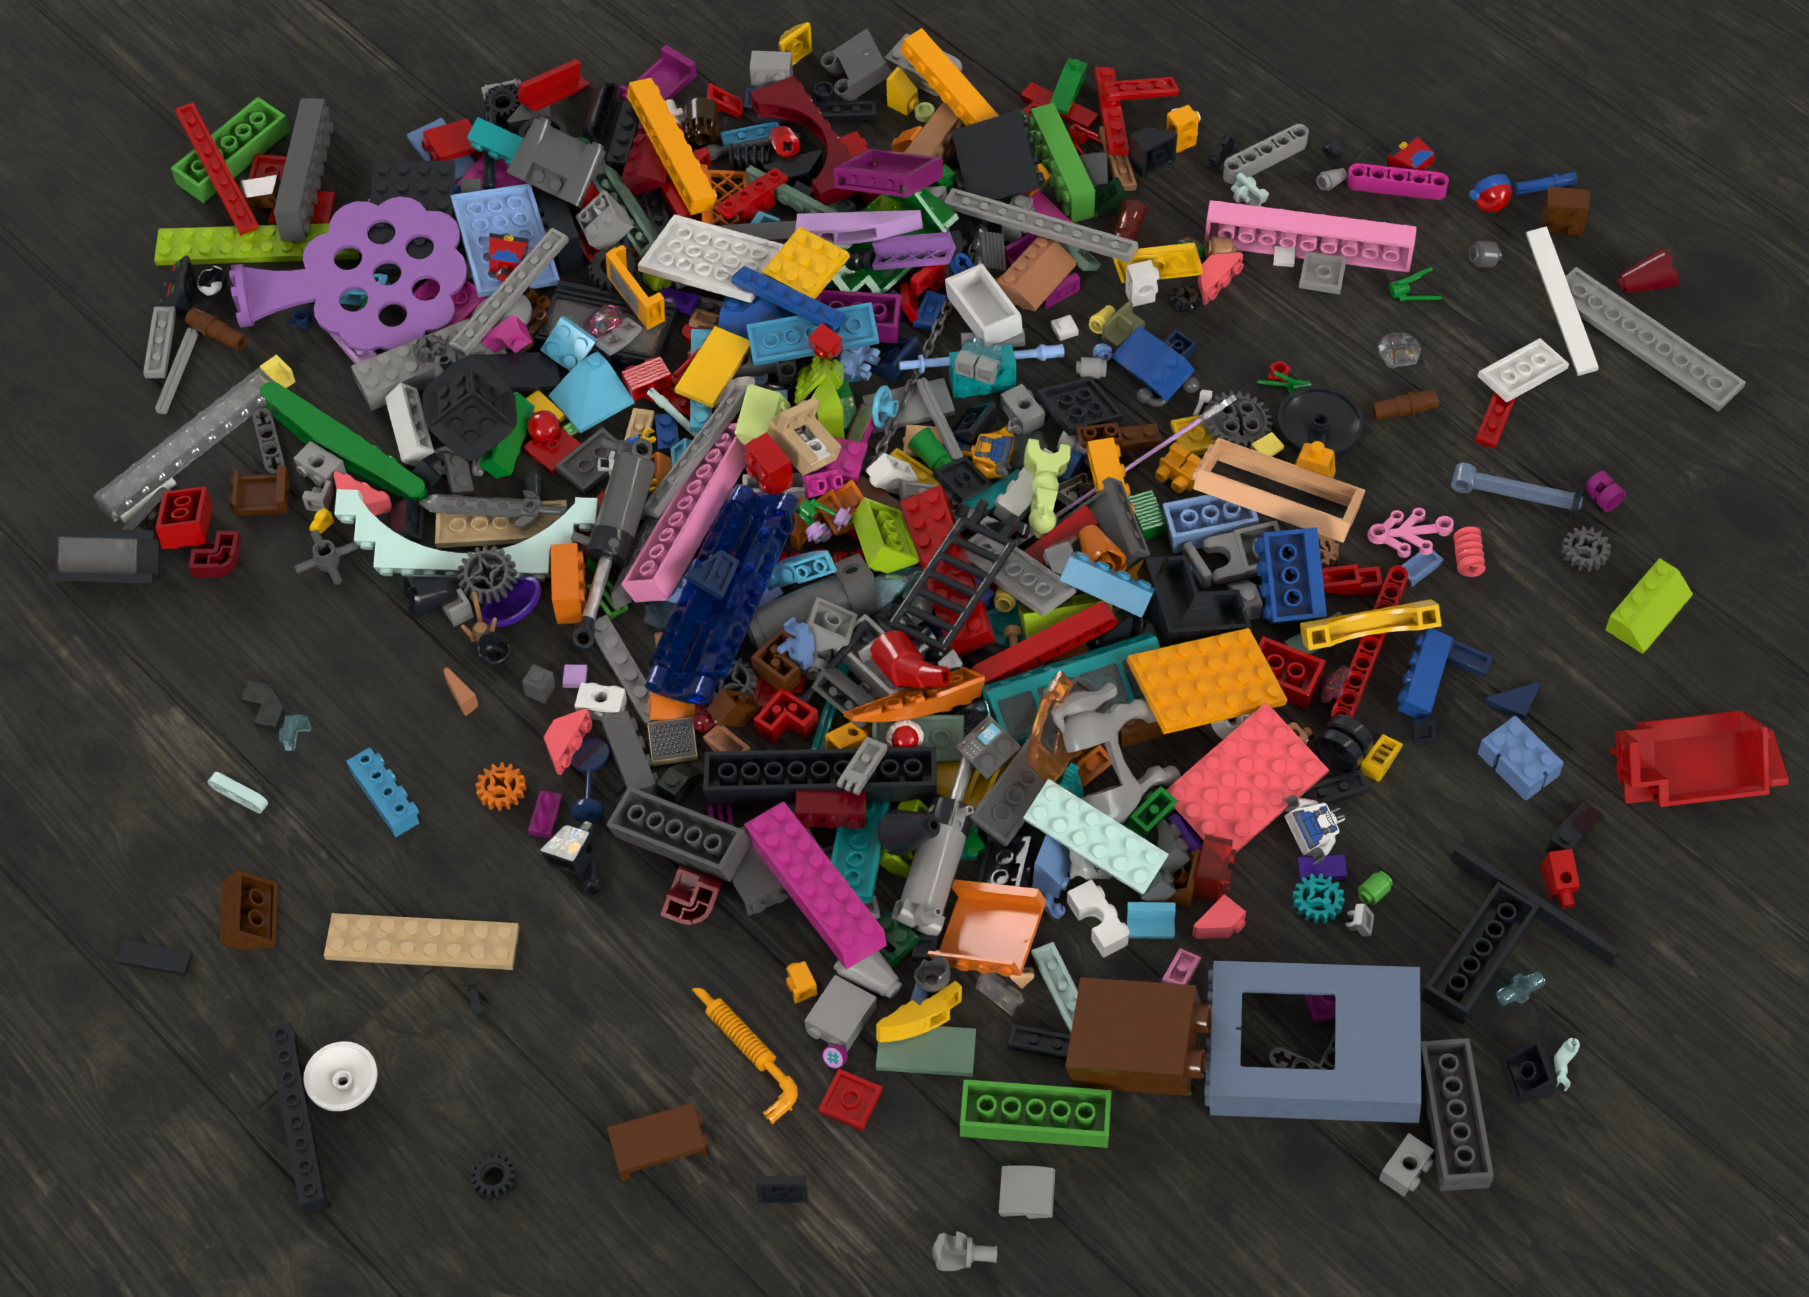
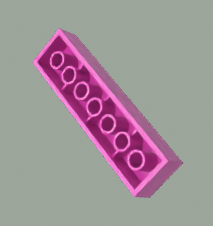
[744,801,887,970]

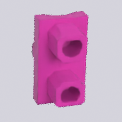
[802,469,844,498]

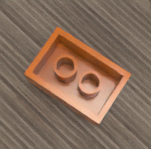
[551,543,587,624]

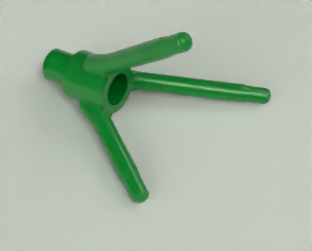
[1257,371,1312,410]

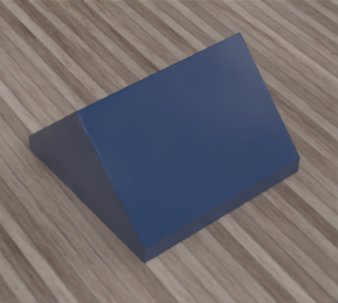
[869,336,919,385]

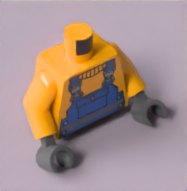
[962,417,1022,480]

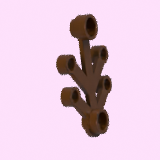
[521,287,551,351]

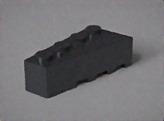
[537,194,585,275]

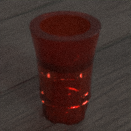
[1114,200,1148,241]

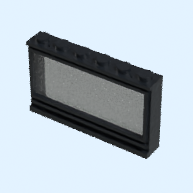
[534,280,678,369]

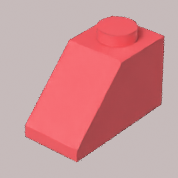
[1192,894,1246,939]

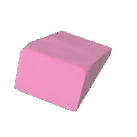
[1161,948,1202,985]

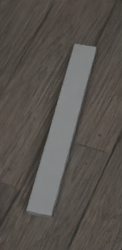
[449,228,569,356]
[642,385,747,518]

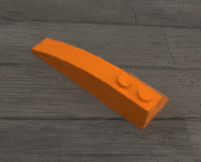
[843,667,985,722]

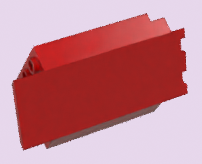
[1610,710,1788,807]

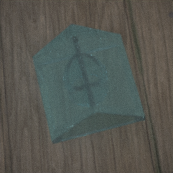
[875,566,922,611]

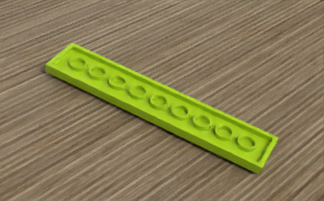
[154,223,360,266]

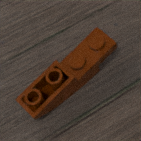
[1076,423,1162,453]

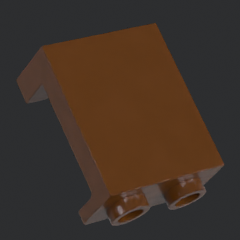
[229,466,290,517]

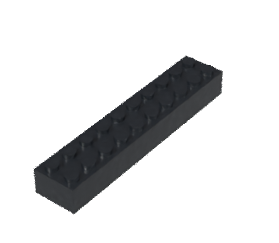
[703,747,937,806]

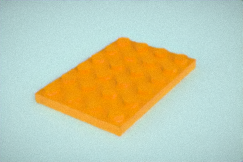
[1126,628,1287,734]

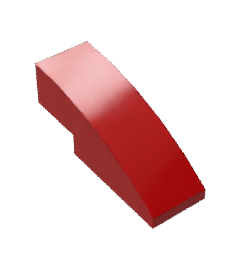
[1322,564,1383,596]

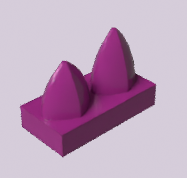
[528,790,563,839]

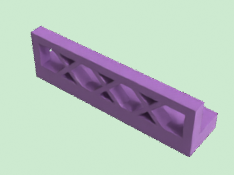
[872,232,956,270]

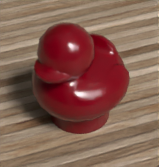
[692,704,717,734]

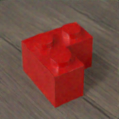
[754,688,819,744]

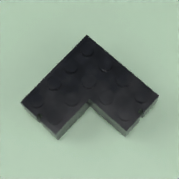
[1137,555,1252,647]

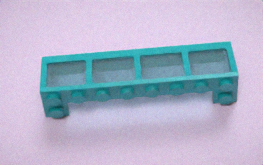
[982,632,1160,746]

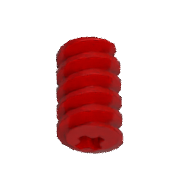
[770,126,800,158]

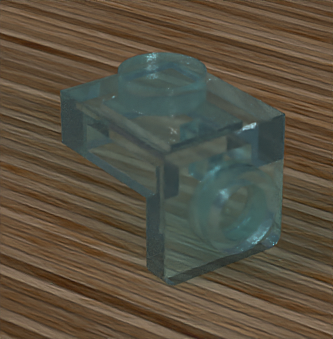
[279,714,312,751]

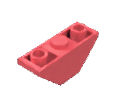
[1197,252,1244,305]
[334,471,392,516]
[544,709,592,775]

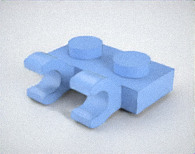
[838,345,881,381]

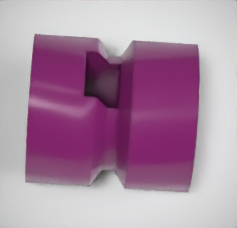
[1584,471,1626,512]

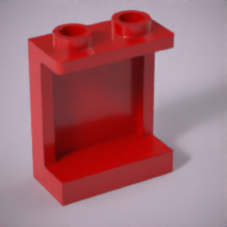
[421,118,484,161]

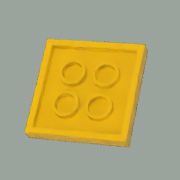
[762,226,850,299]

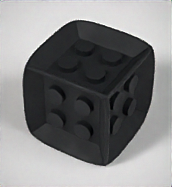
[423,355,517,461]

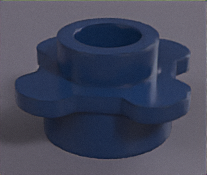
[290,308,315,329]

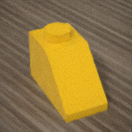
[887,67,919,116]

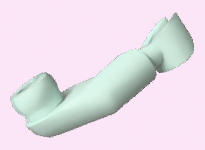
[1554,1038,1580,1091]

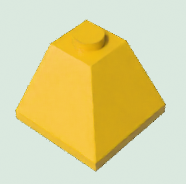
[779,22,812,66]

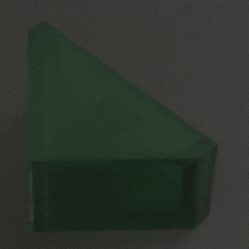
[1094,177,1126,219]

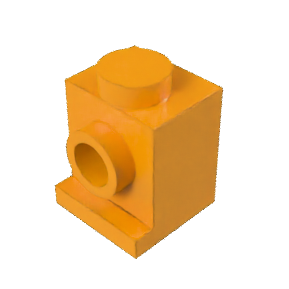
[785,961,817,1004]

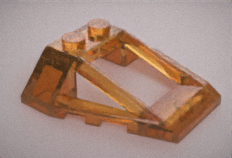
[1026,671,1096,783]

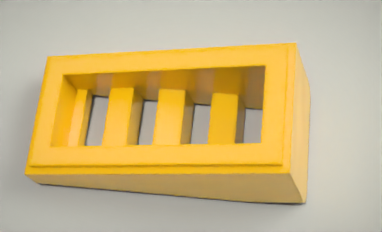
[1360,734,1403,782]

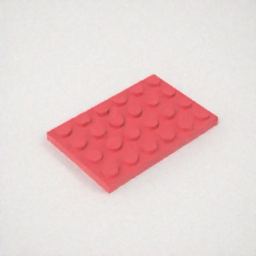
[1166,702,1329,863]

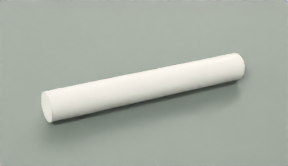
[120,478,176,523]

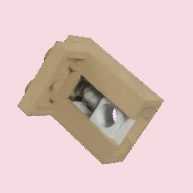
[767,397,841,476]

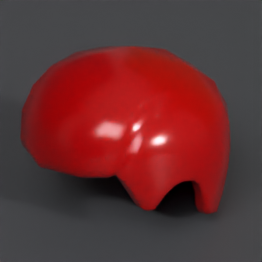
[527,410,560,442]

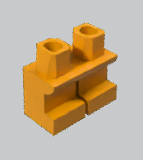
[1155,442,1201,494]

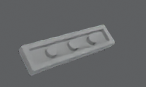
[143,306,176,378]

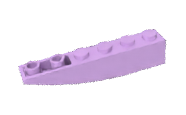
[795,210,923,245]

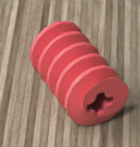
[1453,527,1486,577]

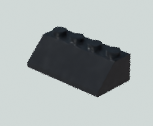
[602,101,640,178]

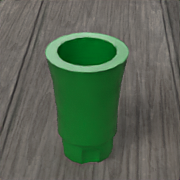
[907,427,953,471]

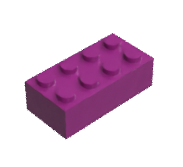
[816,290,901,343]

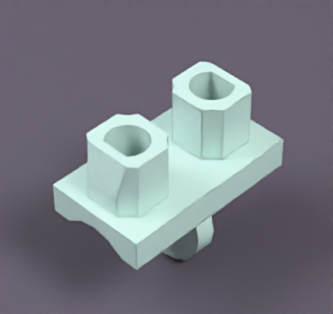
[1231,173,1269,206]

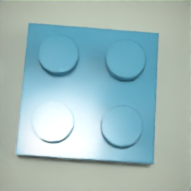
[540,315,597,371]

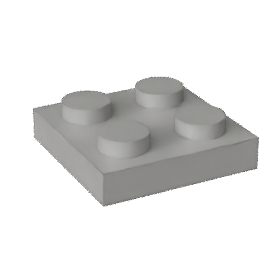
[1299,251,1347,295]

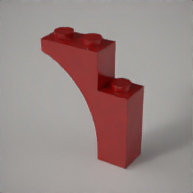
[661,147,711,221]

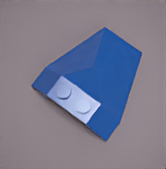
[718,295,797,340]

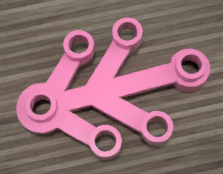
[1368,508,1454,558]

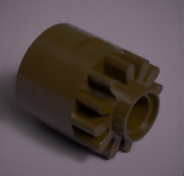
[684,98,720,147]

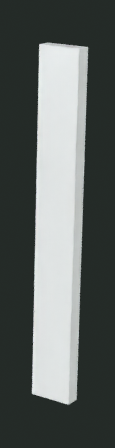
[1526,226,1599,376]

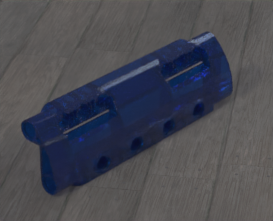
[645,484,799,705]

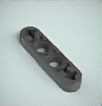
[253,408,285,474]
[111,487,171,555]

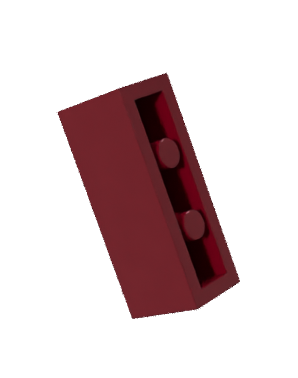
[795,790,866,829]

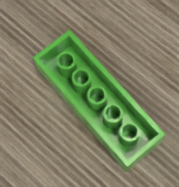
[171,97,290,203]
[1030,103,1095,223]
[960,1080,1111,1148]

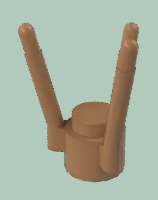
[461,592,497,642]

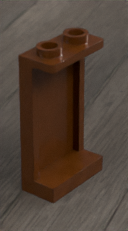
[607,1103,710,1181]

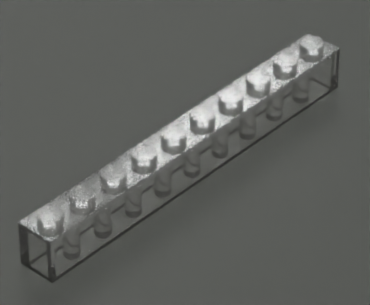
[93,368,275,522]

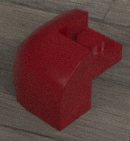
[189,531,242,578]
[660,866,722,925]

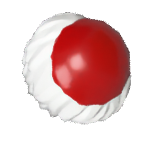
[886,719,924,748]

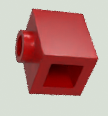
[808,323,843,361]

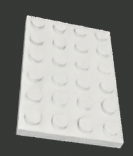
[638,214,784,303]

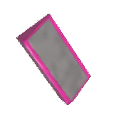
[846,403,880,443]

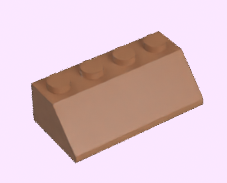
[997,237,1077,311]

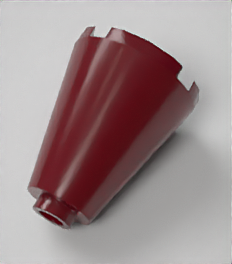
[1616,247,1679,294]

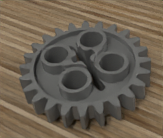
[1203,391,1273,449]

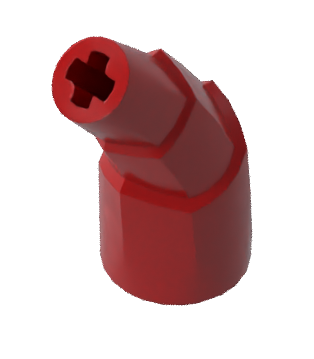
[870,630,951,689]

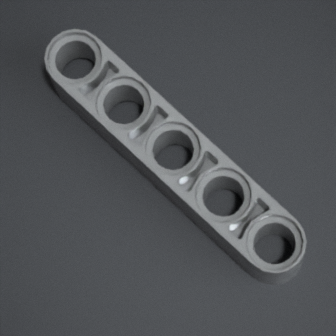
[1223,124,1309,184]

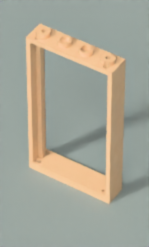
[1192,438,1366,543]

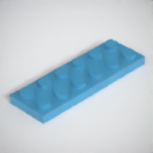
[746,302,879,366]

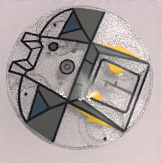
[1378,332,1421,368]

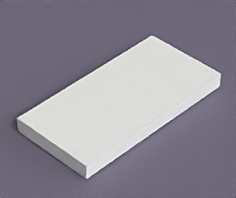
[1478,338,1569,402]

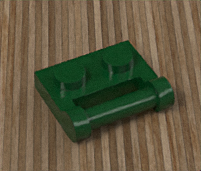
[877,909,921,968]

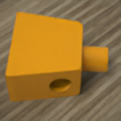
[1295,441,1336,478]
[824,722,872,749]

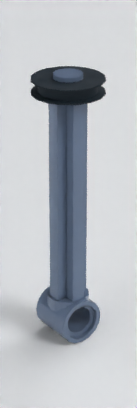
[1451,463,1583,519]

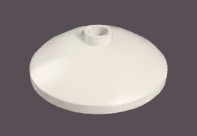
[304,1042,378,1111]

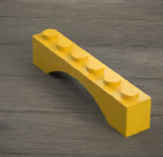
[1300,599,1441,650]

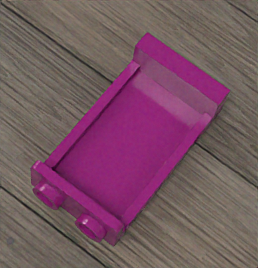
[619,45,697,102]
[1005,233,1080,309]

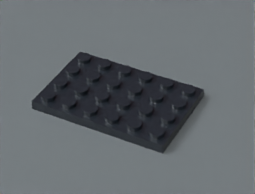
[369,161,456,272]

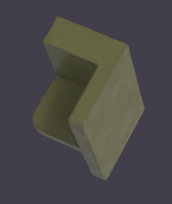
[1101,301,1145,350]

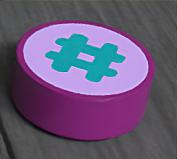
[822,1043,848,1069]

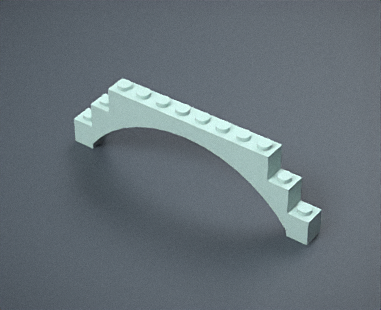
[335,489,600,581]

